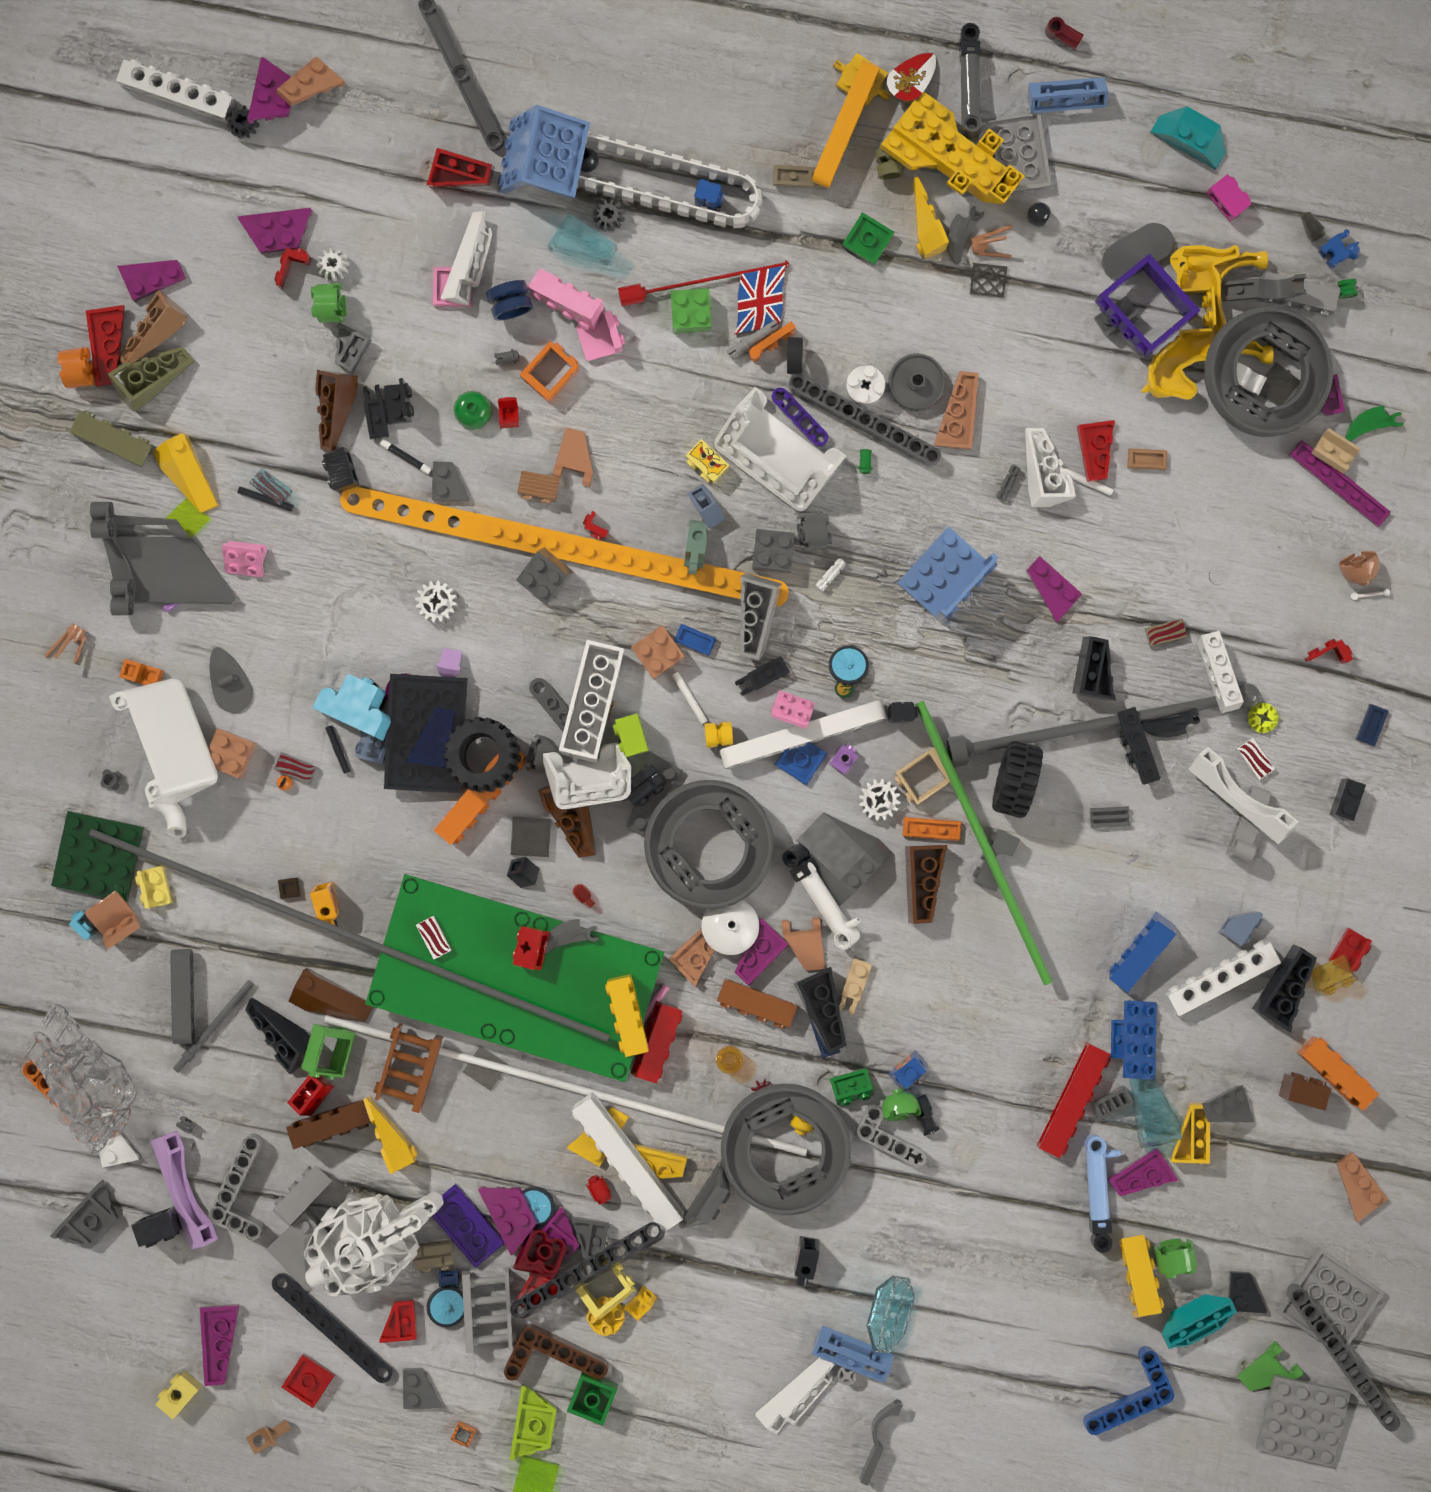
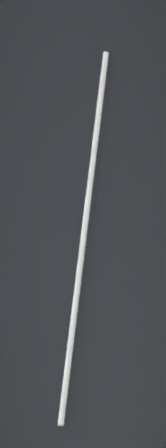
[324,1015,807,1156]

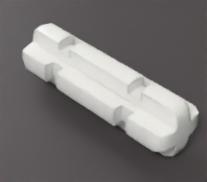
[816,558,846,591]

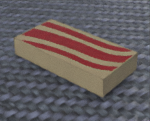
[1145,619,1187,647]

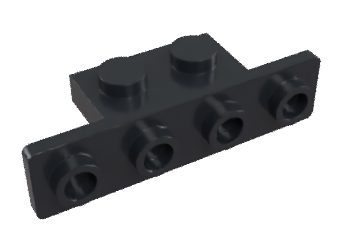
[1117,707,1161,785]

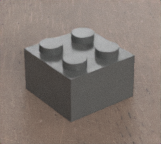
[752,529,795,573]
[516,547,574,604]

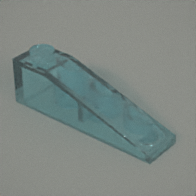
[1129,1079,1182,1148]

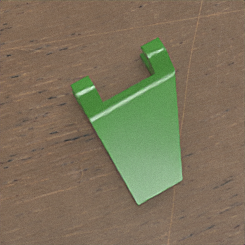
[1237,1341,1303,1391]

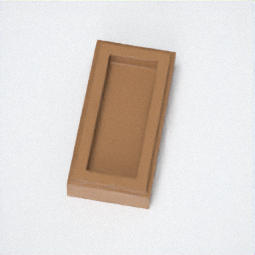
[1127,448,1167,470]

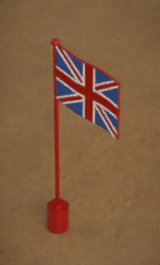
[618,260,789,335]

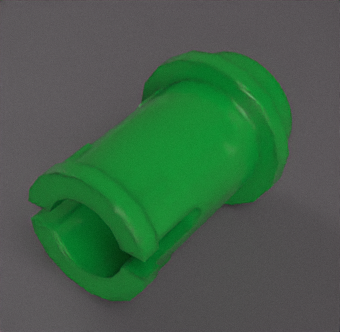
[857,449,873,474]

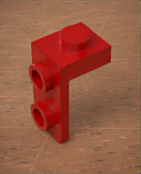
[274,248,312,289]
[1304,638,1353,664]

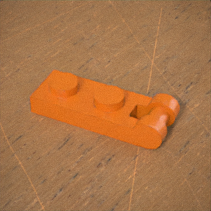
[749,321,796,362]

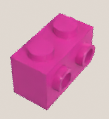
[1206,174,1252,222]

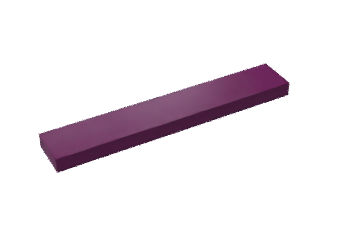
[1288,440,1391,527]

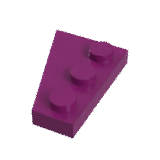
[1108,1147,1179,1196]

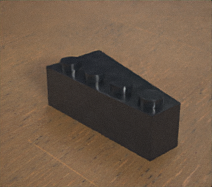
[1252,944,1317,1033]

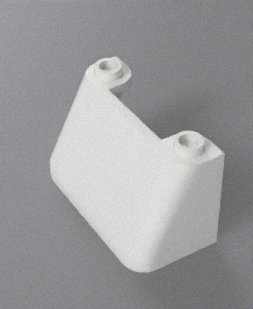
[543,742,631,809]

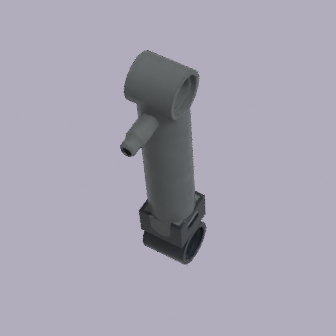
[959,23,996,139]

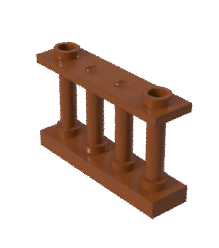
[373,1023,444,1113]

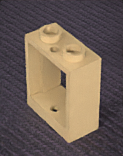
[894,747,950,805]

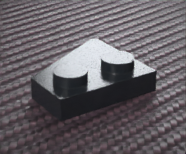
[1228,1271,1267,1313]

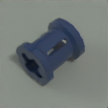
[438,1269,460,1287]

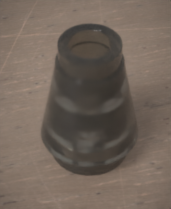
[1300,212,1326,242]

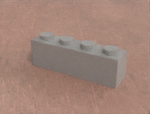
[1261,271,1340,317]

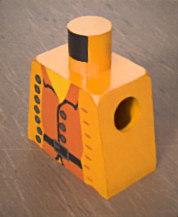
[310,882,340,926]

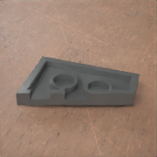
[1202,1085,1254,1123]

